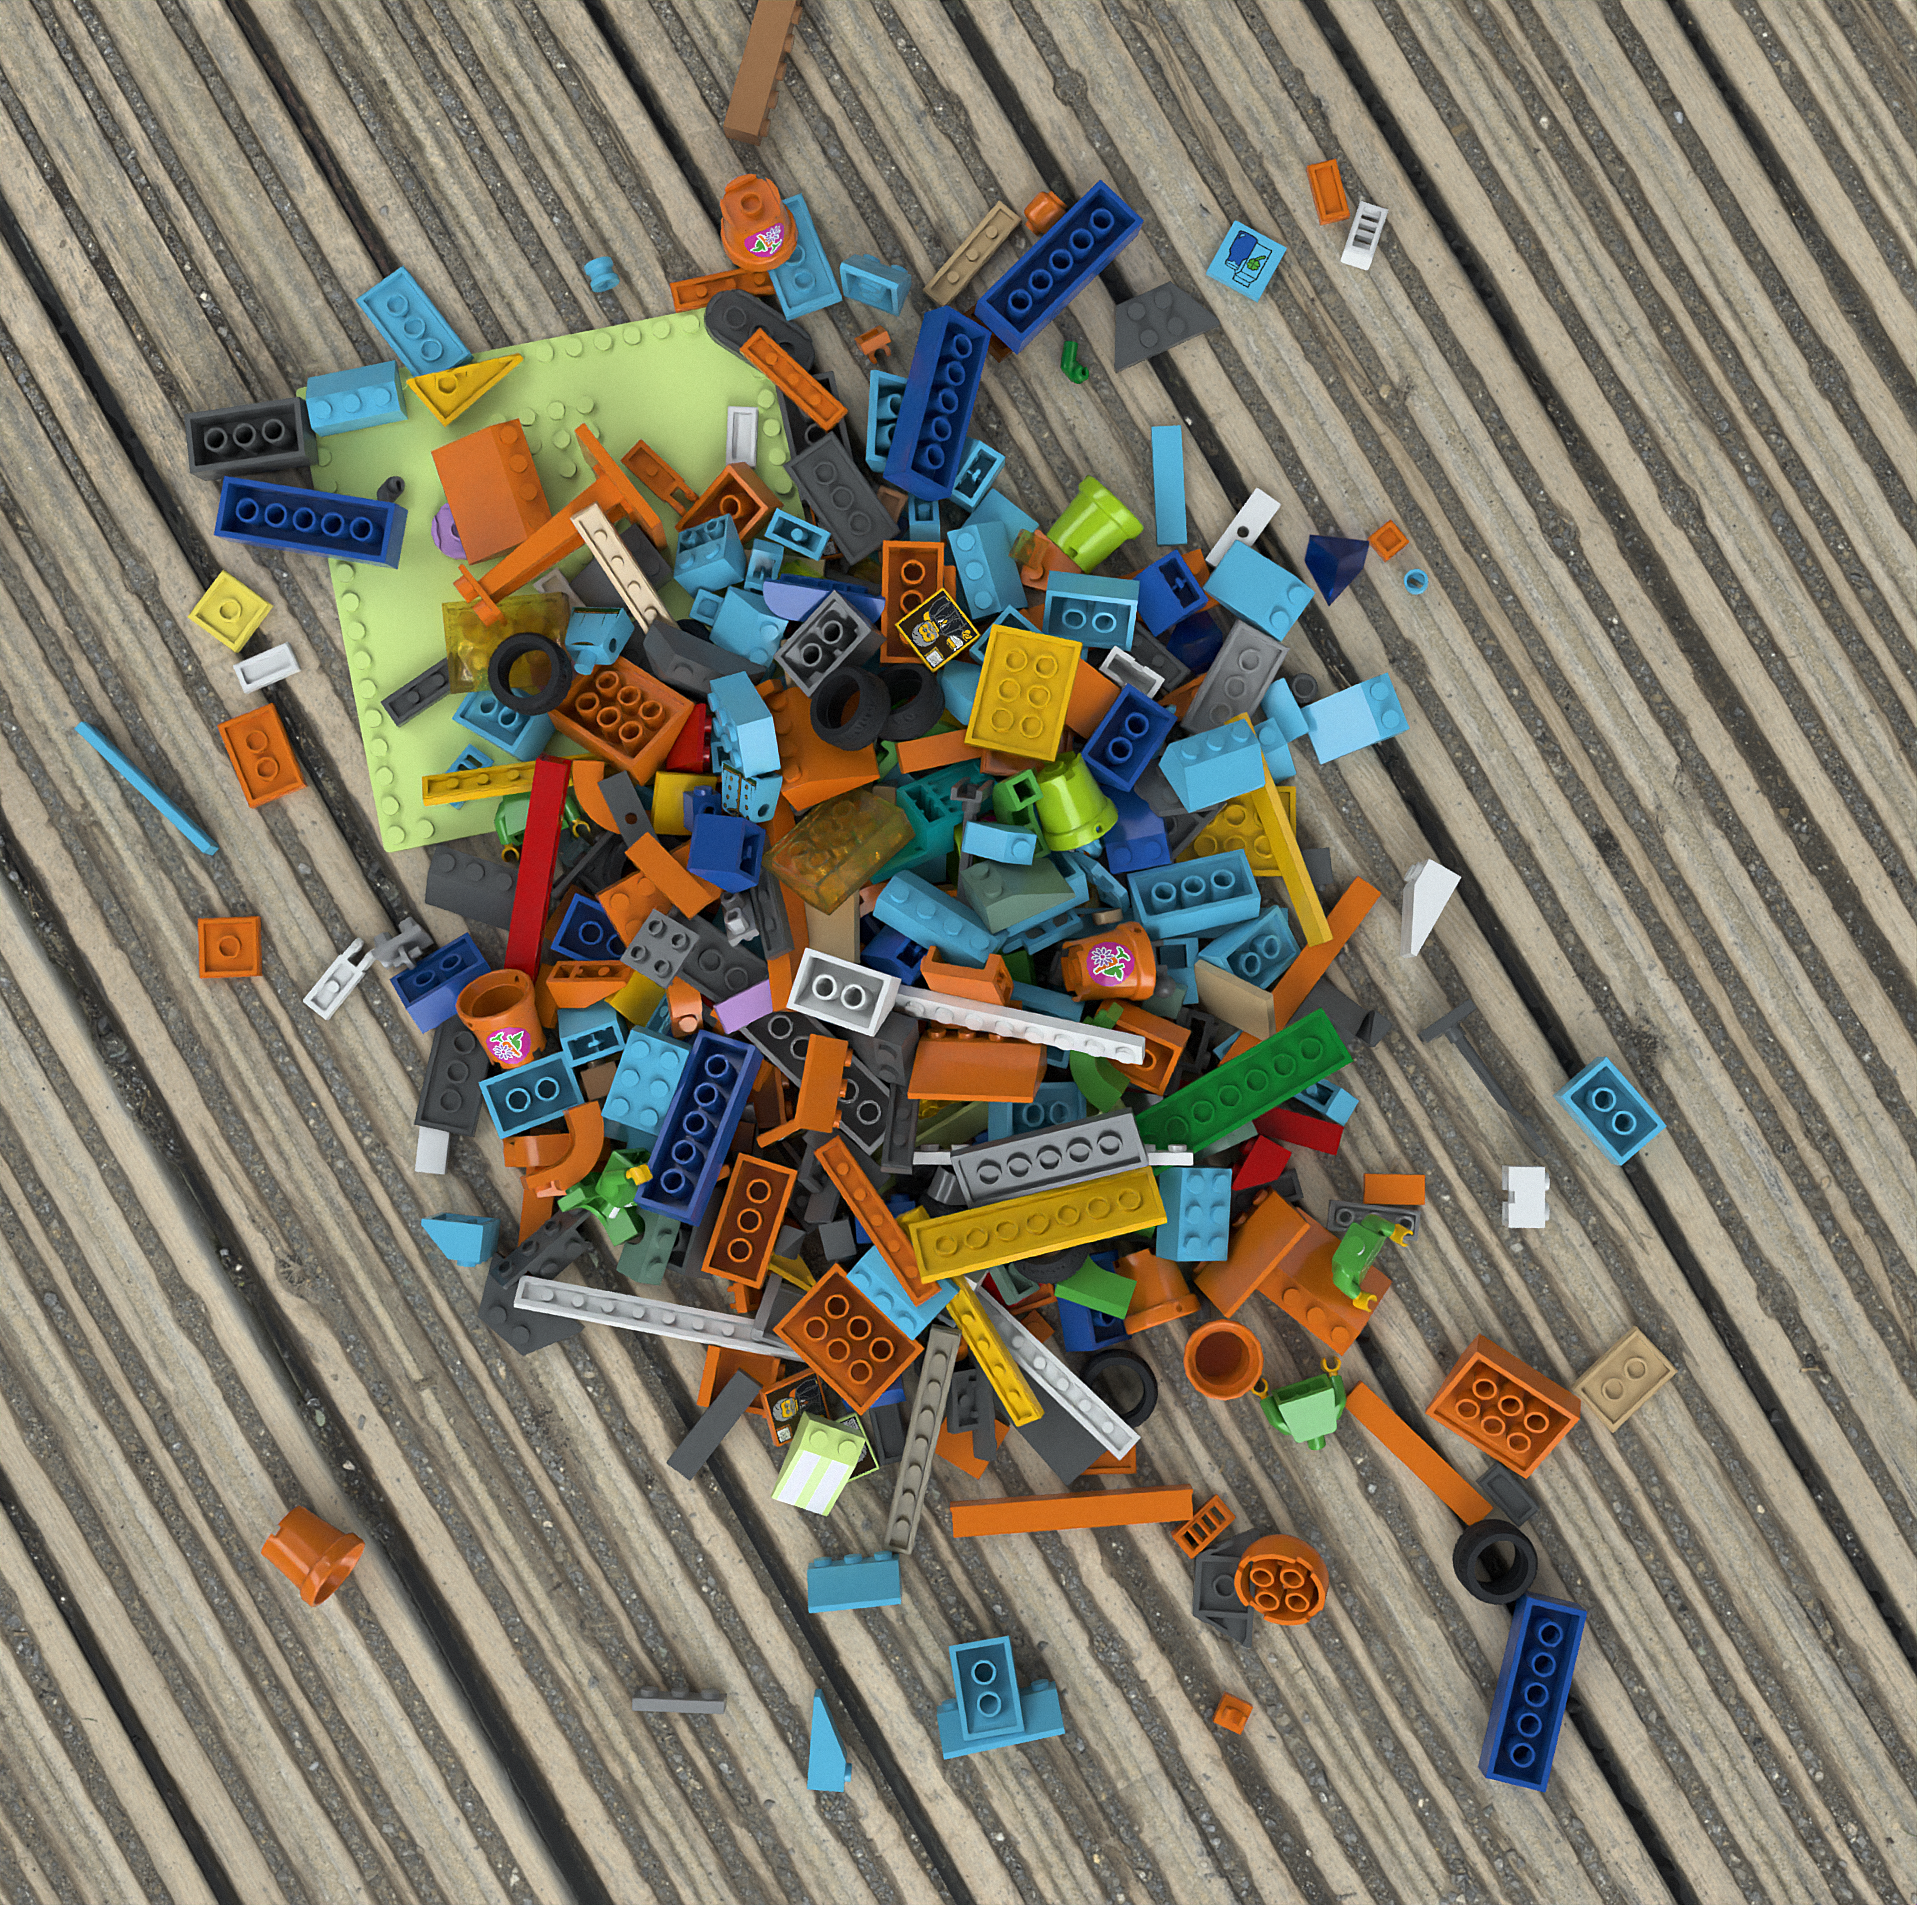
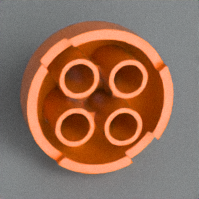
[1234,1534,1329,1625]

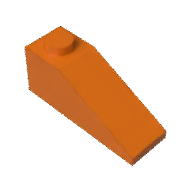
[545,960,635,1008]

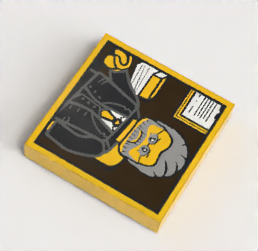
[895,587,981,673]

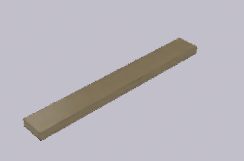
[882,1324,962,1555]

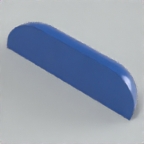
[763,574,886,623]

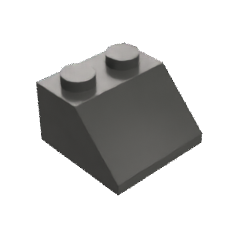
[1286,977,1368,1047]

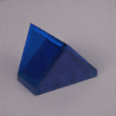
[1304,534,1369,606]
[1166,610,1223,676]

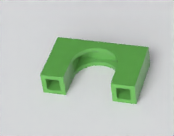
[1053,1226,1155,1320]

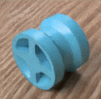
[584,256,620,292]

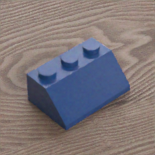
[1076,683,1178,792]
[389,932,492,1034]
[1055,1249,1132,1352]

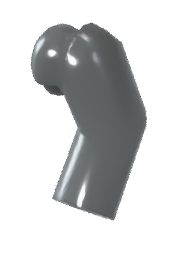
[377,476,405,503]
[1186,1280,1211,1320]

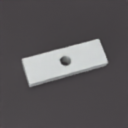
[1205,488,1281,569]

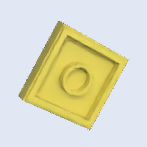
[188,569,273,653]

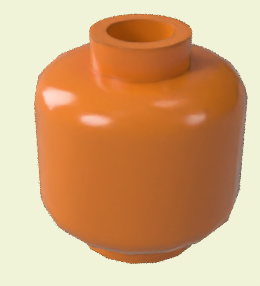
[1024,191,1068,237]

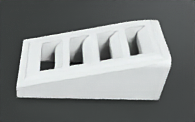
[1341,201,1388,270]

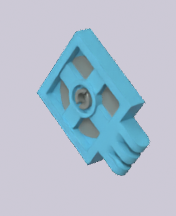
[1000,908,1083,955]

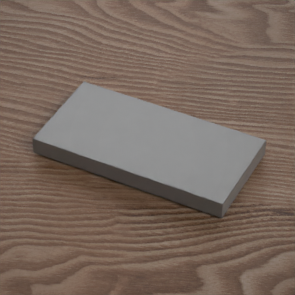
[1179,619,1290,735]

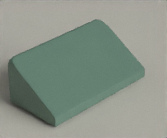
[987,1262,1040,1305]

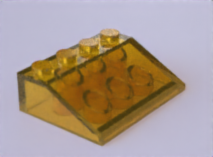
[442,592,572,694]
[761,787,916,916]

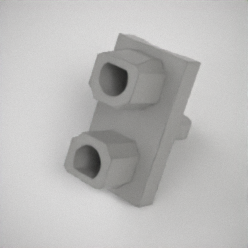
[720,891,760,947]
[371,917,434,970]

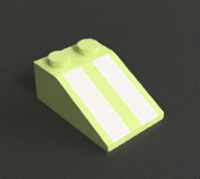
[771,1411,866,1516]

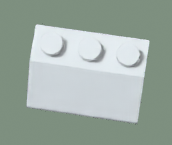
[786,948,902,1037]

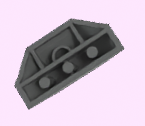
[643,619,767,706]

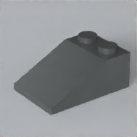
[569,523,674,615]
[835,1011,919,1086]

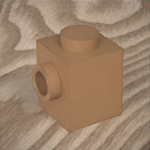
[579,1058,621,1101]

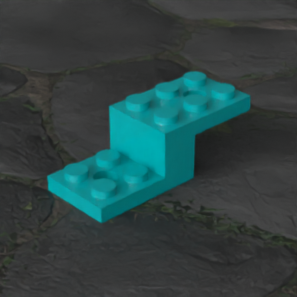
[843,758,998,885]

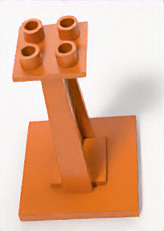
[453,423,668,628]

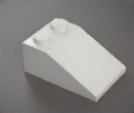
[1400,859,1461,958]

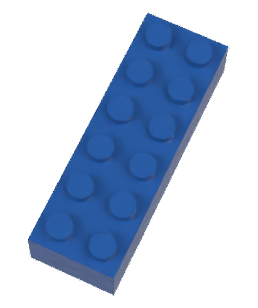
[974,179,1144,355]
[883,305,992,502]
[214,476,408,569]
[633,1029,764,1227]
[1478,1591,1587,1792]

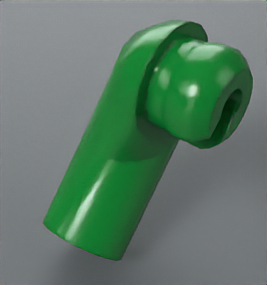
[1060,341,1089,384]

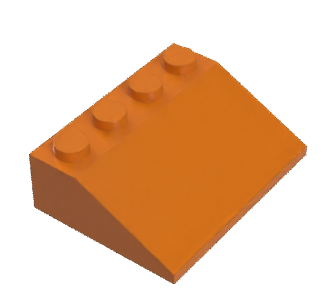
[431,418,552,566]
[547,655,694,787]
[765,687,881,812]
[907,1027,1047,1103]
[1190,1186,1311,1319]
[1256,1206,1393,1356]
[773,1262,927,1416]
[1425,1333,1581,1479]

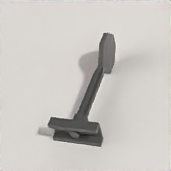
[950,776,995,911]
[1417,998,1548,1158]

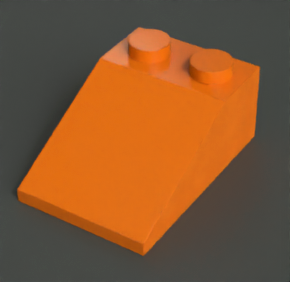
[674,462,784,547]

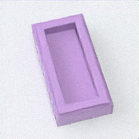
[713,978,773,1034]

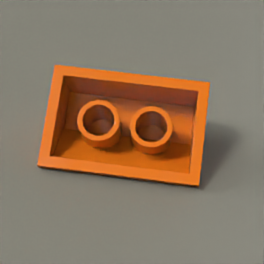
[1094,998,1191,1097]
[793,1033,854,1133]

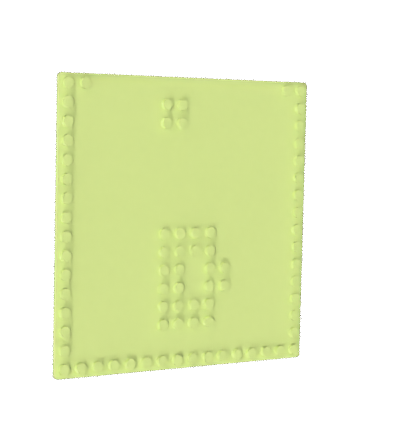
[296,297,806,853]

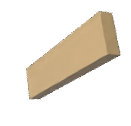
[923,200,1022,307]

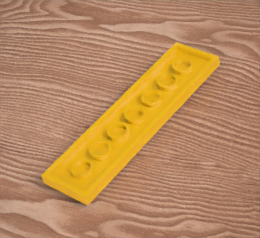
[908,1165,1167,1284]

